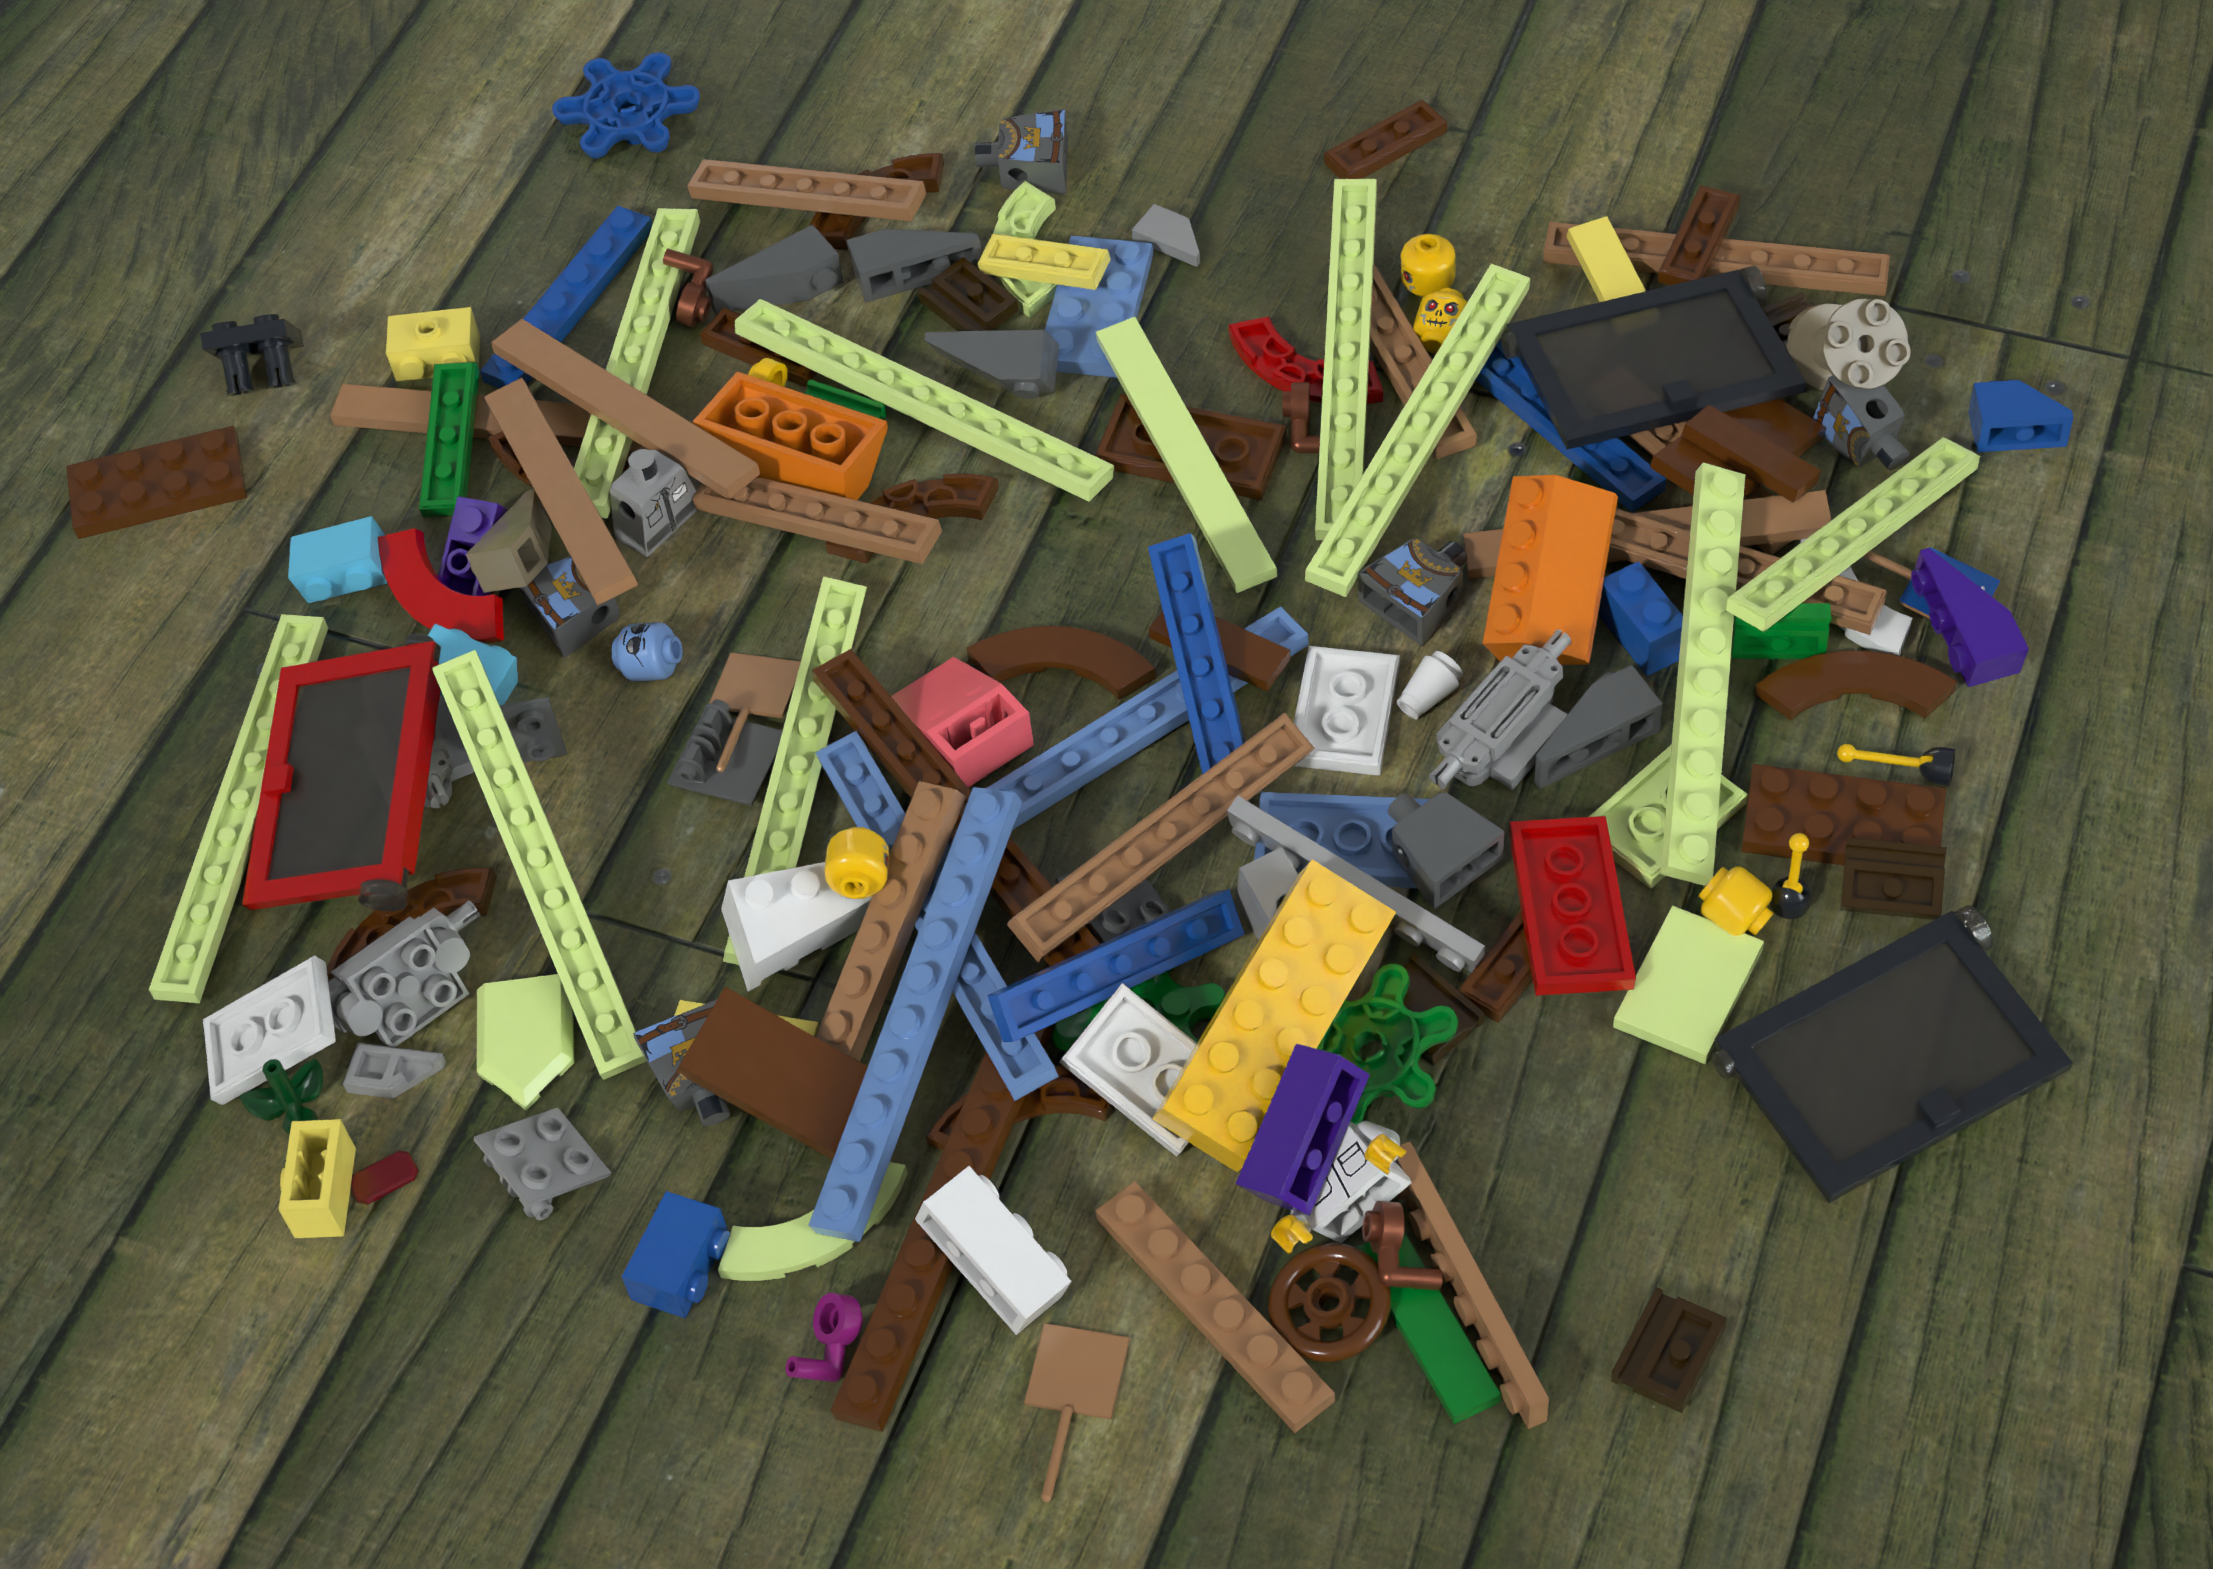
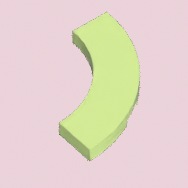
[991,181,1057,318]
[718,1162,908,1281]

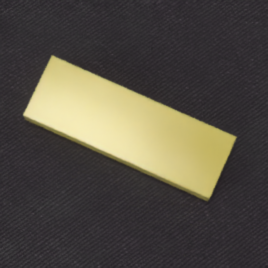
[1567,216,1660,339]
[978,234,1110,290]

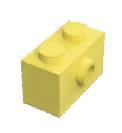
[386,307,480,381]
[279,1119,356,1238]

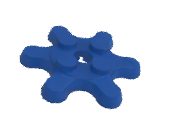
[552,52,700,159]

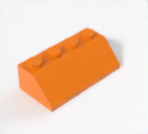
[692,371,888,500]
[1482,474,1618,665]

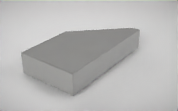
[1132,204,1201,267]
[343,1043,446,1099]

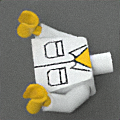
[1271,1121,1412,1255]

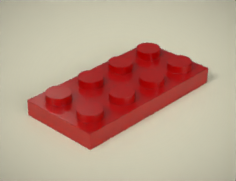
[1508,816,1636,996]

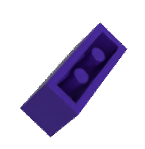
[1235,1043,1370,1216]

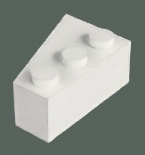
[721,862,872,992]

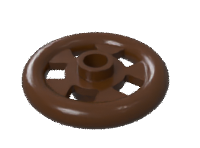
[1268,1243,1391,1362]

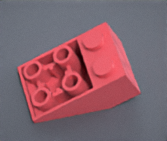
[891,657,1034,788]

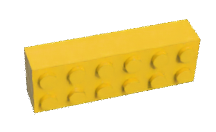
[1152,859,1396,1172]

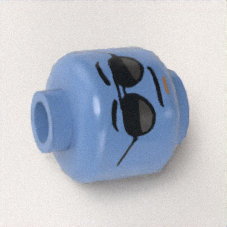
[612,622,683,682]

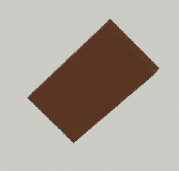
[1095,394,1287,500]
[1650,398,1826,497]
[676,987,868,1160]

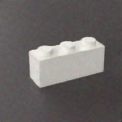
[915,1166,1072,1335]

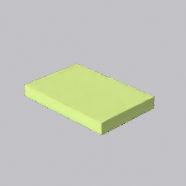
[1589,745,1748,889]
[1613,906,1764,1064]

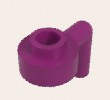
[785,1292,863,1382]

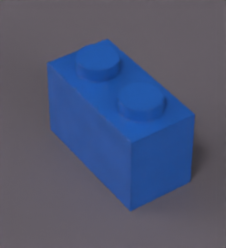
[1598,561,1683,676]
[621,1191,730,1319]

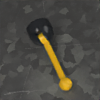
[1837,744,1956,786]
[1770,833,1811,919]

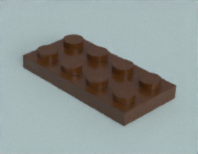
[66,425,247,539]
[1741,764,1946,866]

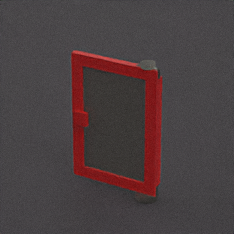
[242,634,441,911]

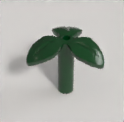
[240,1059,323,1135]

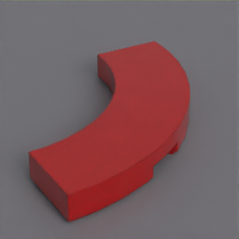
[1228,316,1383,404]
[378,528,504,643]

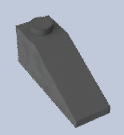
[705,224,843,313]
[847,229,982,303]
[924,330,1059,399]
[1535,665,1663,789]

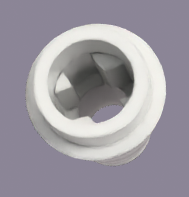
[1397,651,1463,720]

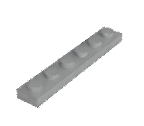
[1227,795,1485,973]

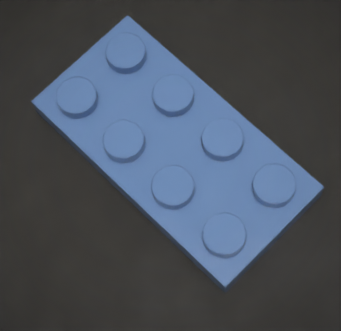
[1045,236,1153,378]
[1254,792,1430,888]

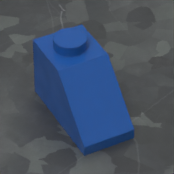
[1968,380,2073,452]

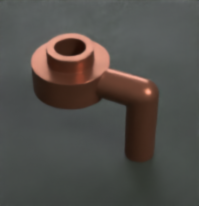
[663,248,713,328]
[1282,382,1320,453]
[1362,1201,1443,1291]

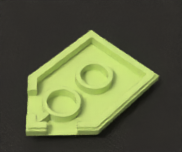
[477,974,575,1111]

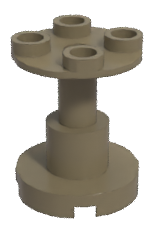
[1784,299,1911,391]

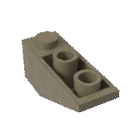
[466,489,552,593]

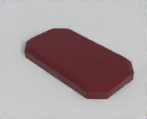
[351,1150,419,1205]

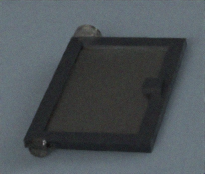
[1501,266,1806,450]
[1711,905,2073,1203]

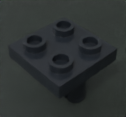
[200,314,304,396]

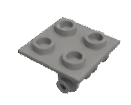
[474,1107,611,1220]

